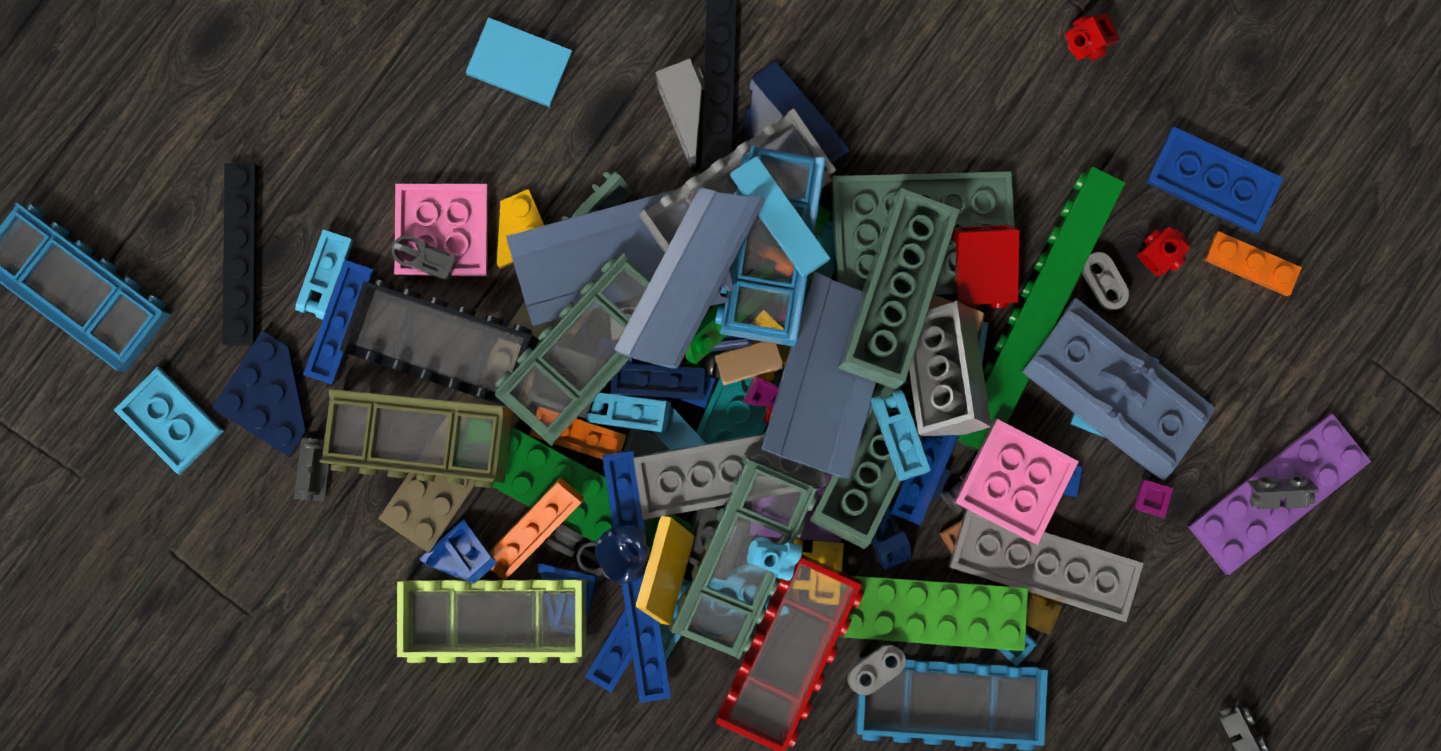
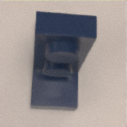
[871,508,912,572]

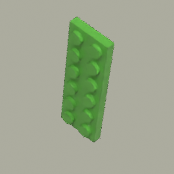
[838,575,1028,651]

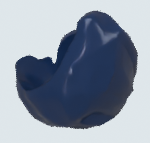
[595,525,650,584]

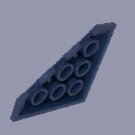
[734,61,849,195]

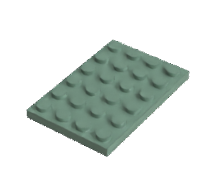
[830,172,1019,296]

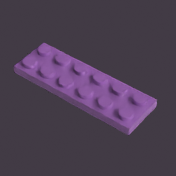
[1188,413,1371,575]

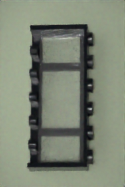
[339,279,540,407]

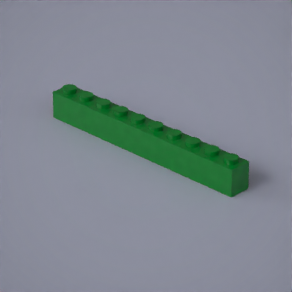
[956,166,1125,452]

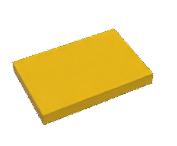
[636,516,695,625]

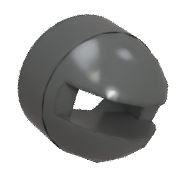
[700,351,720,378]

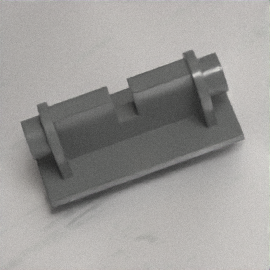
[294,438,329,502]
[1248,475,1319,510]
[1219,699,1271,751]

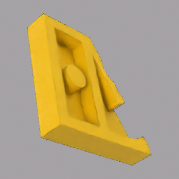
[497,189,545,269]

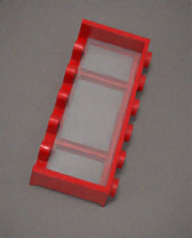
[716,554,865,751]

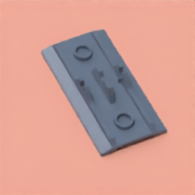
[614,187,765,369]
[506,189,688,326]
[761,271,876,479]
[1021,298,1215,481]

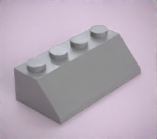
[909,301,992,436]

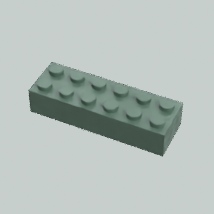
[837,188,959,389]
[809,371,922,549]

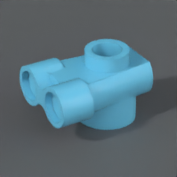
[747,537,802,581]

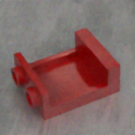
[951,225,1019,309]

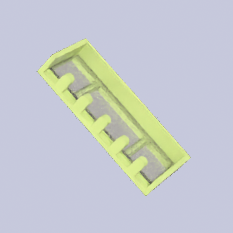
[397,580,587,663]

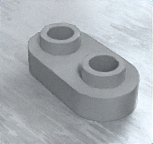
[1082,252,1129,310]
[847,645,906,695]

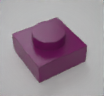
[1133,479,1173,518]

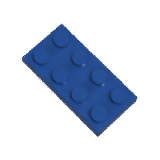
[1146,127,1284,234]

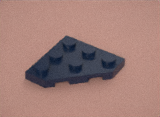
[212,331,308,457]

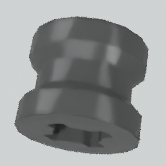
[546,524,584,557]

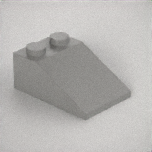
[655,58,705,168]

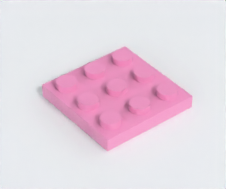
[394,184,488,276]
[953,419,1079,545]

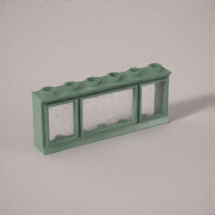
[495,253,651,446]
[668,455,817,659]

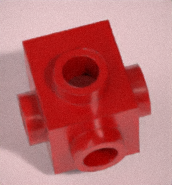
[1065,13,1121,61]
[1136,226,1191,277]

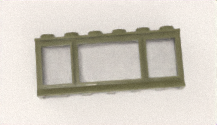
[319,389,513,488]

